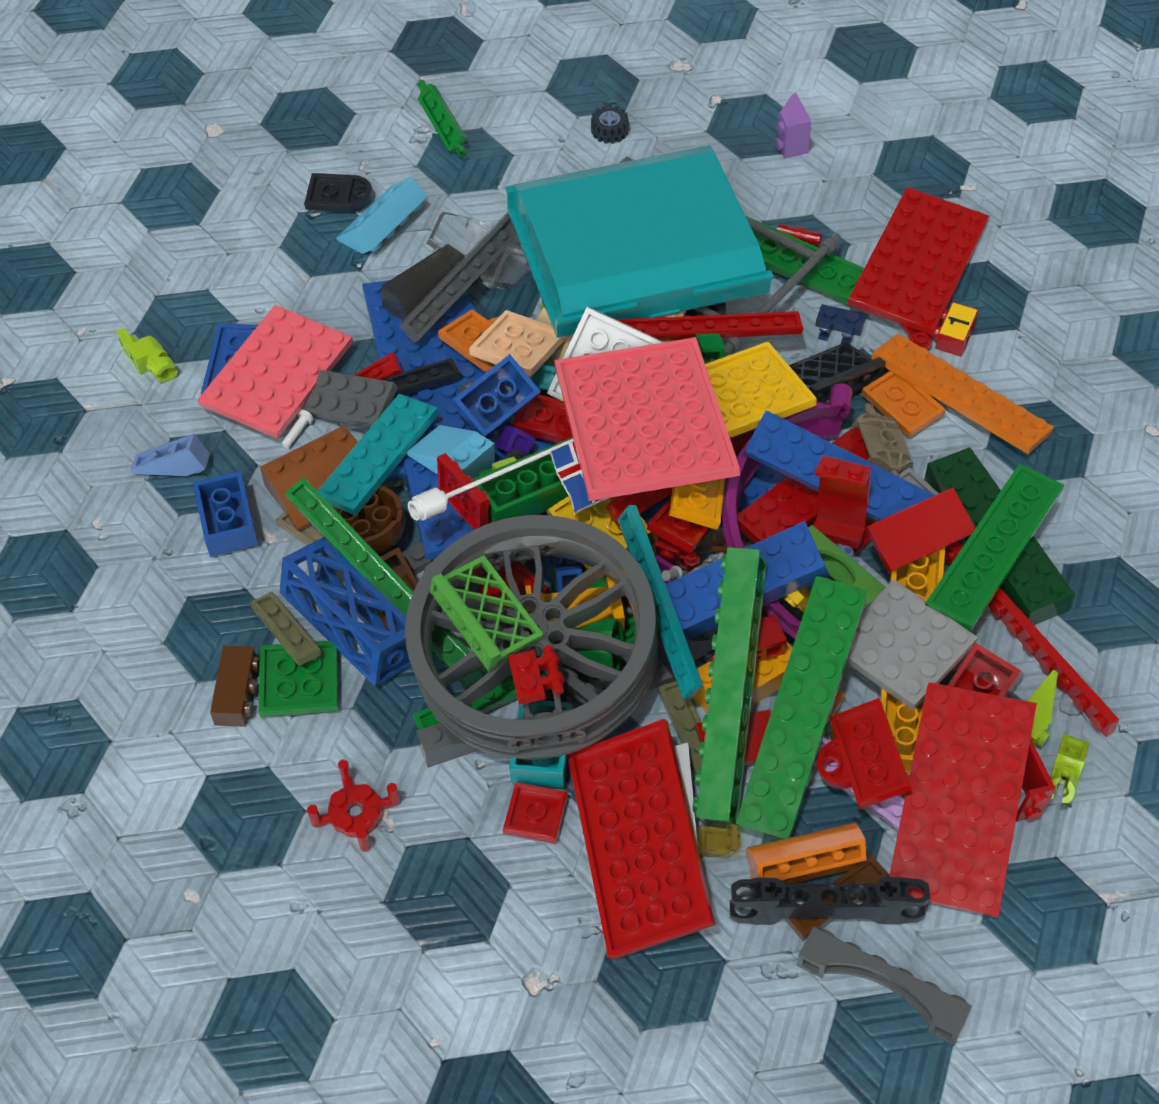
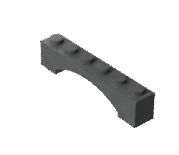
[797,927,972,1046]

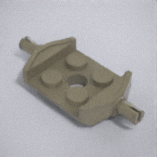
[852,403,914,477]

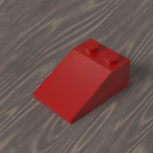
[948,643,1024,698]

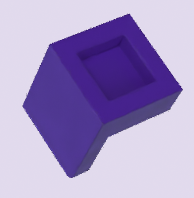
[495,425,535,459]

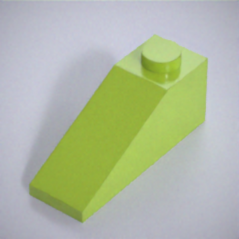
[1027,670,1058,748]

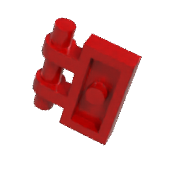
[655,538,701,573]
[508,645,564,705]

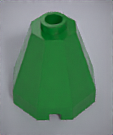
[560,618,624,671]

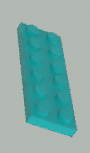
[317,394,439,516]

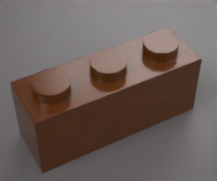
[210,645,260,727]

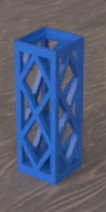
[280,538,412,686]

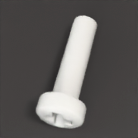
[281,410,314,449]

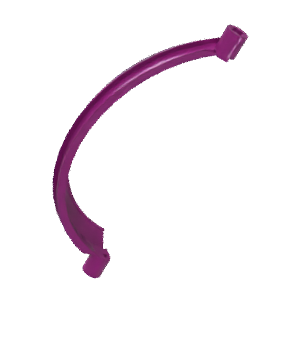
[722,383,852,639]

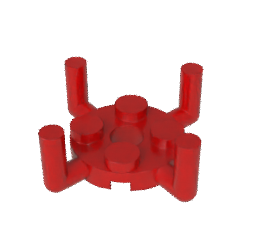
[307,759,400,852]

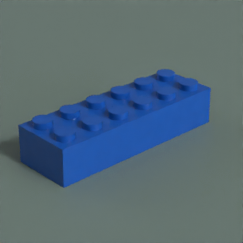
[665,521,830,639]

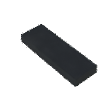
[386,358,461,398]

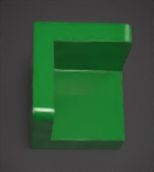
[696,333,726,360]

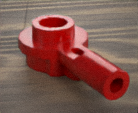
[898,323,932,350]

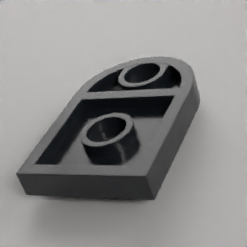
[304,173,373,212]

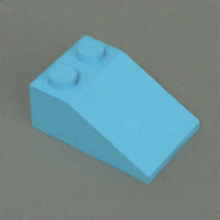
[407,425,495,479]

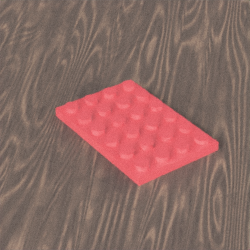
[198,305,353,439]

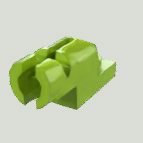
[116,328,178,382]
[1050,734,1089,803]

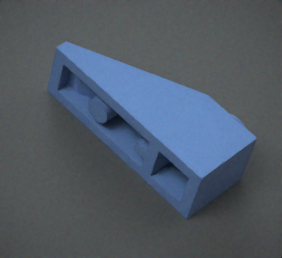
[131,434,210,476]

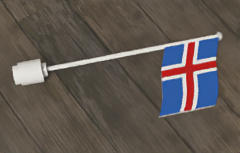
[408,439,608,521]

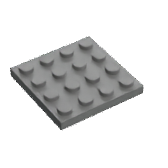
[847,580,978,711]

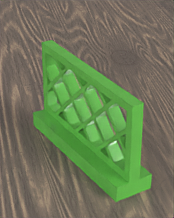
[430,555,543,671]

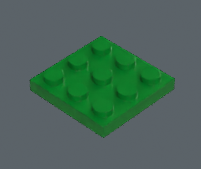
[259,641,338,717]

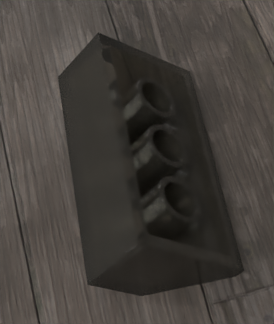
[381,244,479,321]

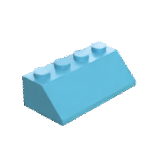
[336,177,427,254]

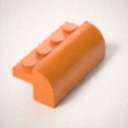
[746,823,866,884]

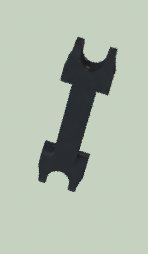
[729,877,930,925]

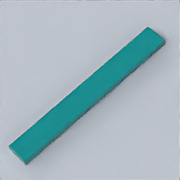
[617,505,703,699]

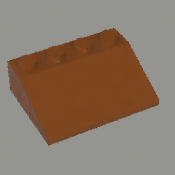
[260,425,383,531]

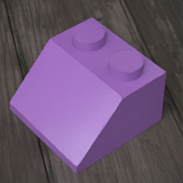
[775,93,811,159]

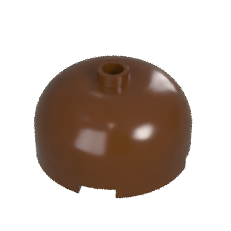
[333,486,405,555]

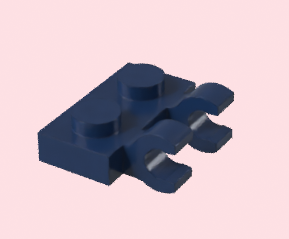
[815,304,866,344]

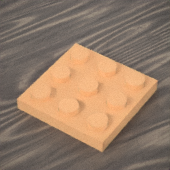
[469,310,566,377]

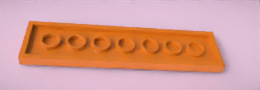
[871,334,1054,454]

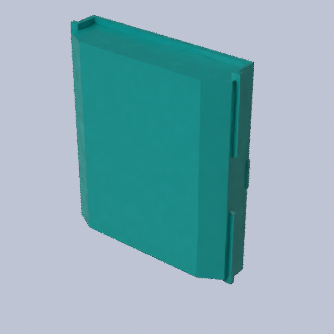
[505,145,774,338]

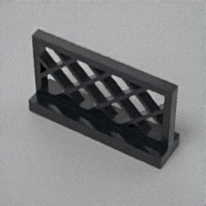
[789,342,886,404]

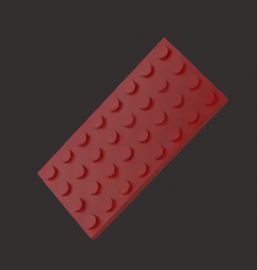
[847,187,989,336]
[889,682,1037,918]
[567,719,715,960]

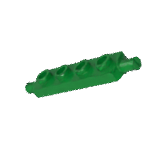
[416,80,467,158]

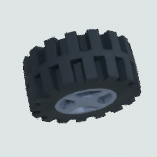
[591,105,629,144]

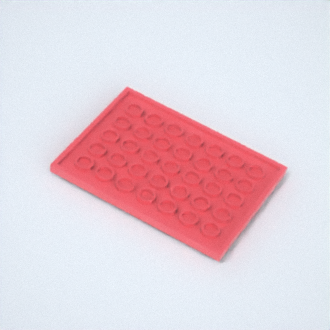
[554,337,740,501]

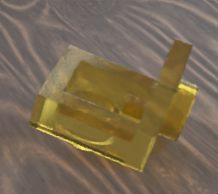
[696,824,740,859]

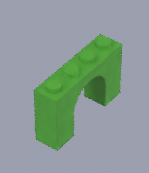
[808,525,886,610]

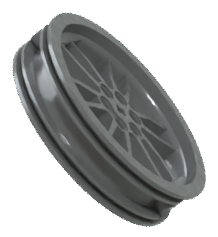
[405,515,658,760]

